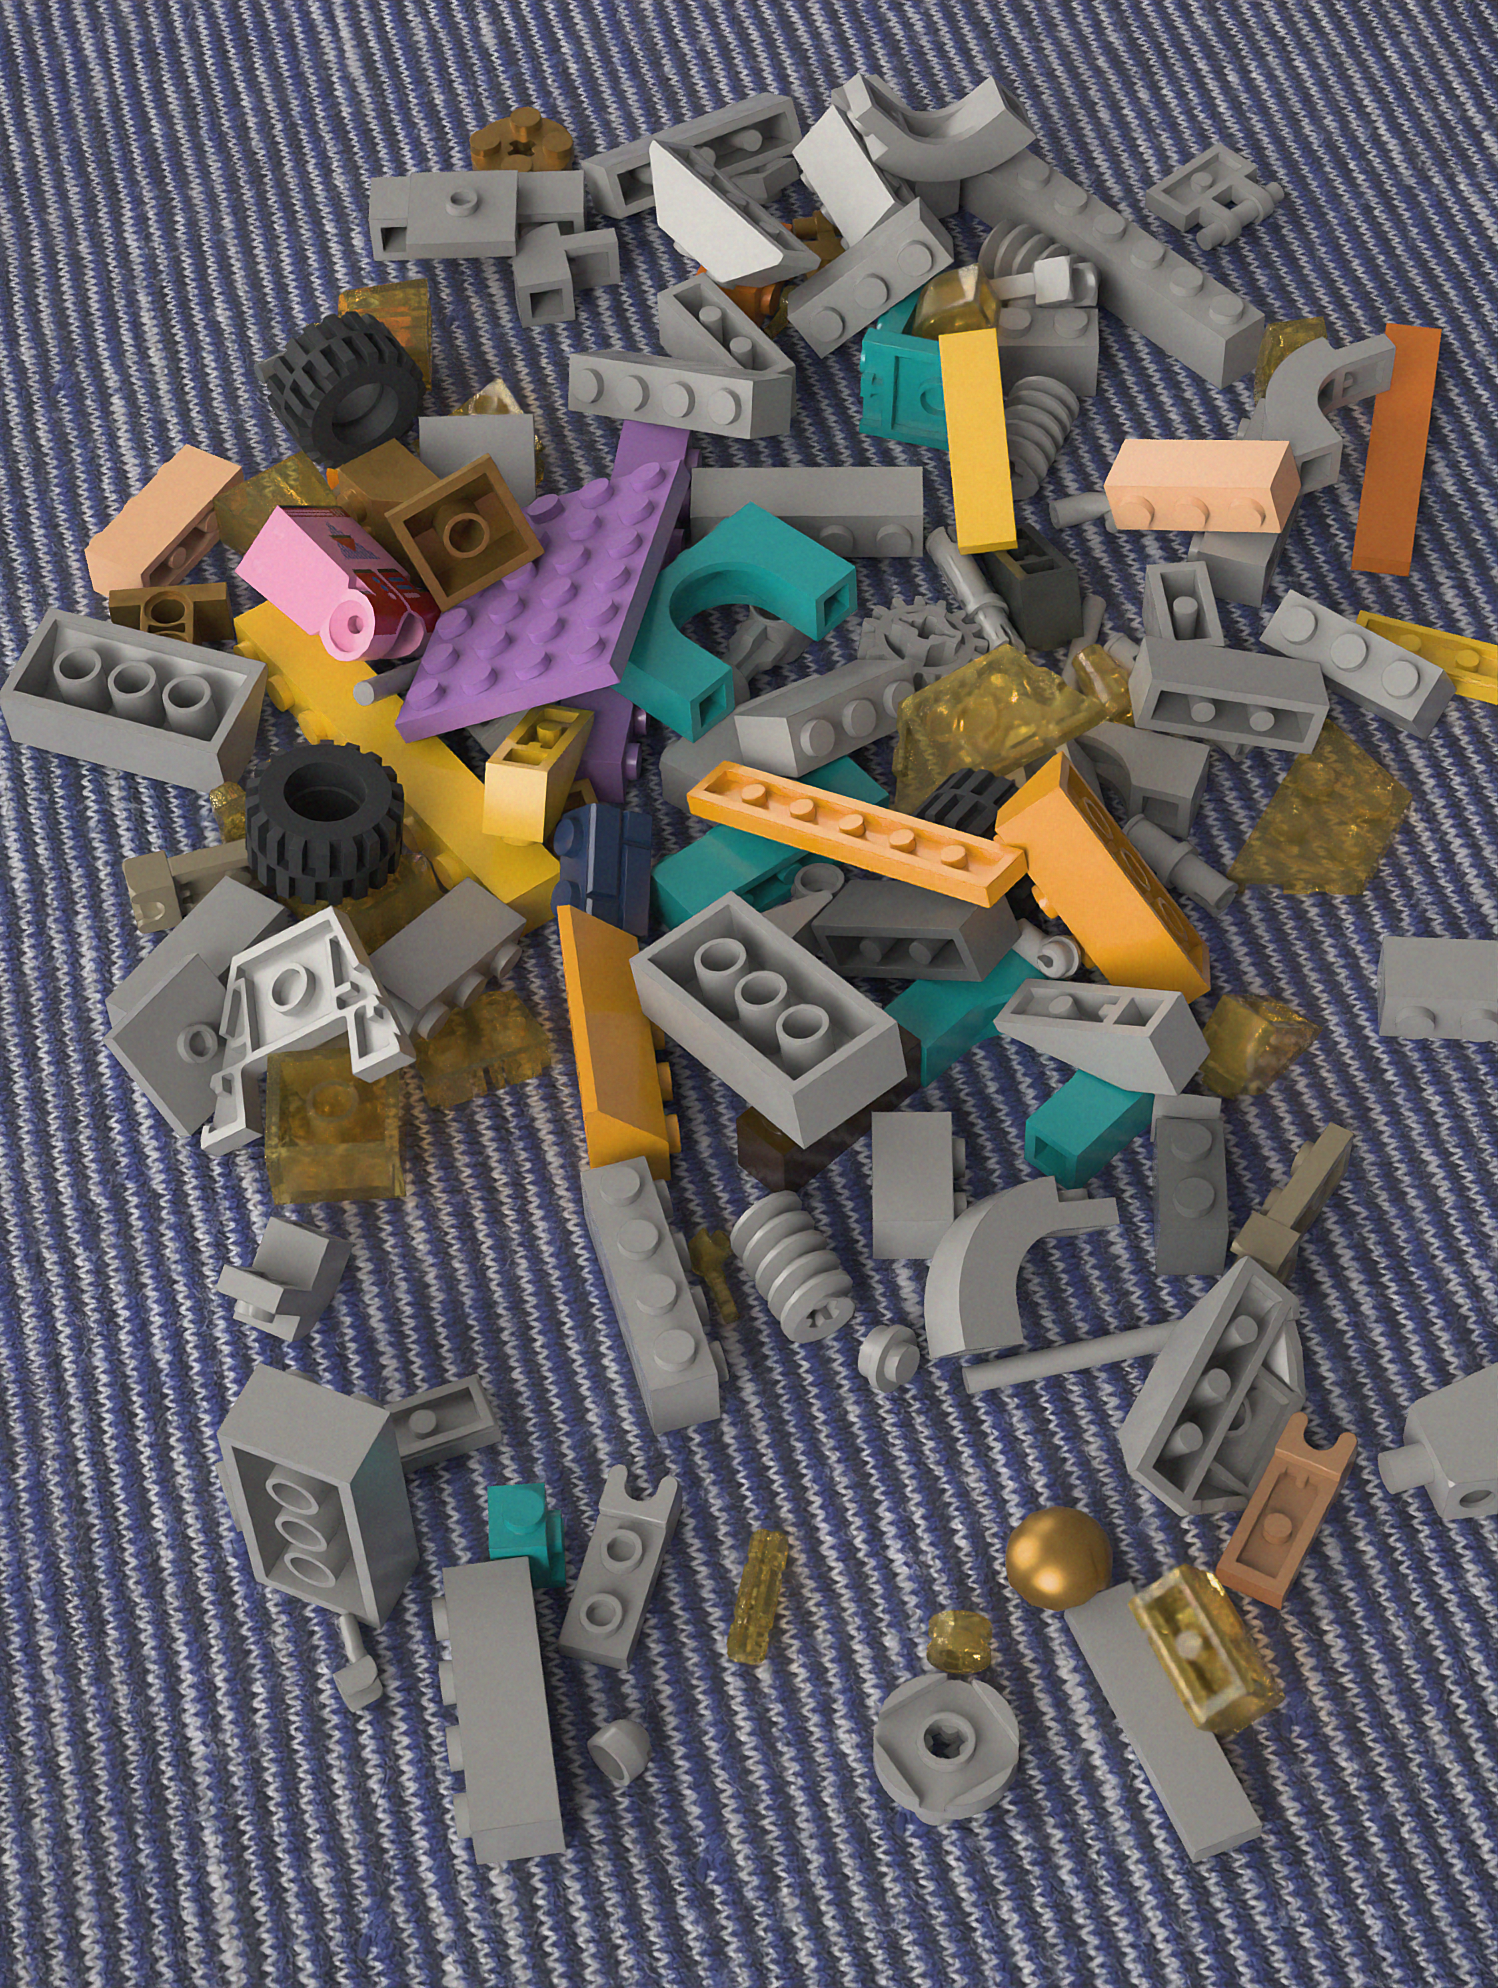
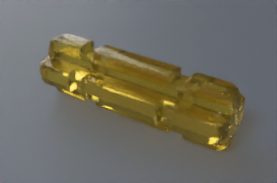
[726,1528,789,1666]

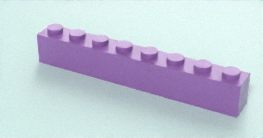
[560,420,702,803]

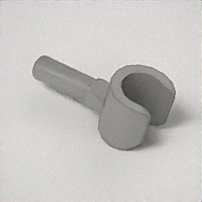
[333,1613,384,1712]

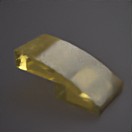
[1253,316,1328,408]

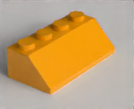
[993,750,1211,1004]
[557,905,681,1181]

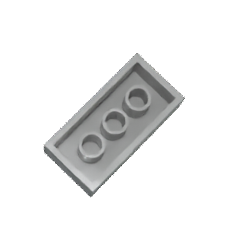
[629,891,907,1149]
[216,1363,420,1630]

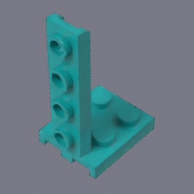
[859,270,1001,451]

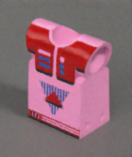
[235,505,442,661]

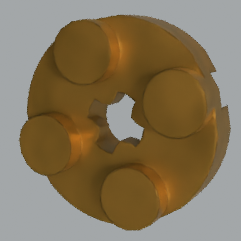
[469,107,575,172]

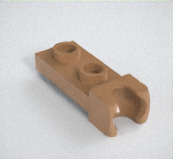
[1214,1412,1358,1610]

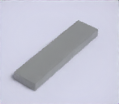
[214,1373,502,1532]
[1064,1581,1262,1863]

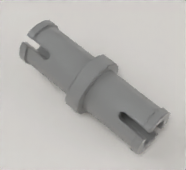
[1122,813,1238,917]

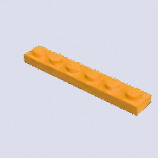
[686,760,1028,908]

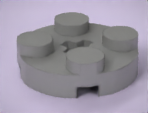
[873,1673,1019,1825]

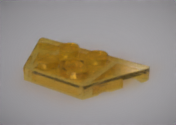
[888,643,1109,816]
[1226,718,1413,895]

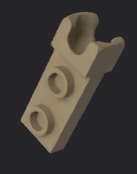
[122,839,277,934]
[1230,1122,1354,1286]

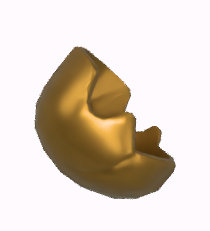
[1005,1506,1113,1612]

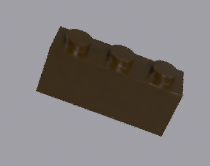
[736,1023,921,1193]

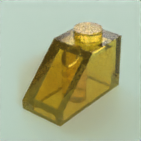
[1198,994,1323,1099]

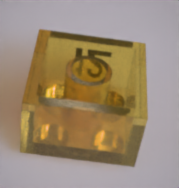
[265,1048,407,1205]

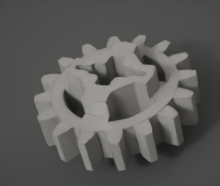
[857,596,988,704]

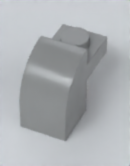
[512,222,621,328]
[215,1216,354,1342]

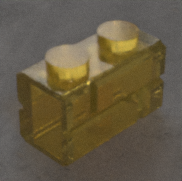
[1127,1563,1286,1737]

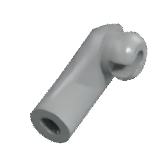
[1049,491,1126,534]
[1011,918,1082,979]

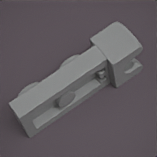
[939,256,1098,325]
[557,1464,683,1671]

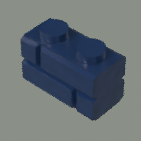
[551,803,653,942]

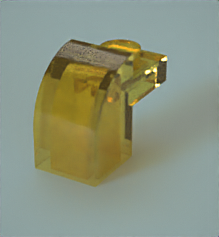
[911,263,1002,341]

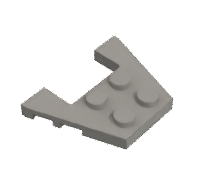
[200,906,416,1157]

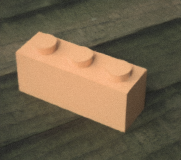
[1103,439,1301,533]
[84,444,249,597]

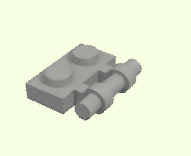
[1145,142,1284,251]

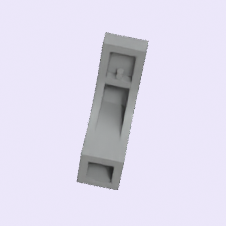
[843,72,1037,182]
[1261,333,1396,496]
[924,1176,1120,1360]

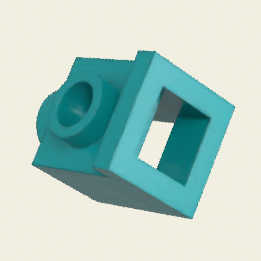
[487,1483,567,1589]

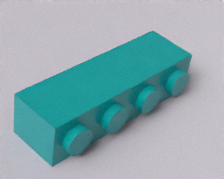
[649,755,890,931]

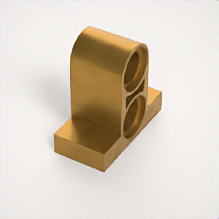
[108,582,234,646]

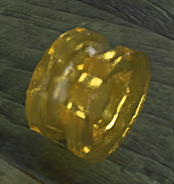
[926,1610,993,1674]

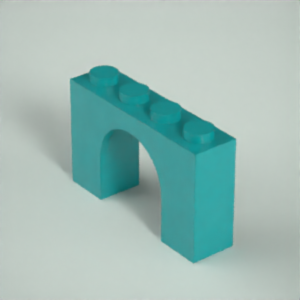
[609,501,858,743]
[883,948,1155,1190]

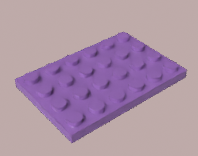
[395,459,691,743]

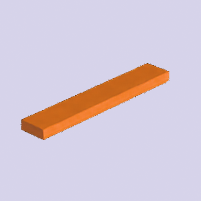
[1351,323,1442,577]

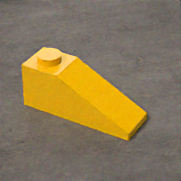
[482,704,595,846]

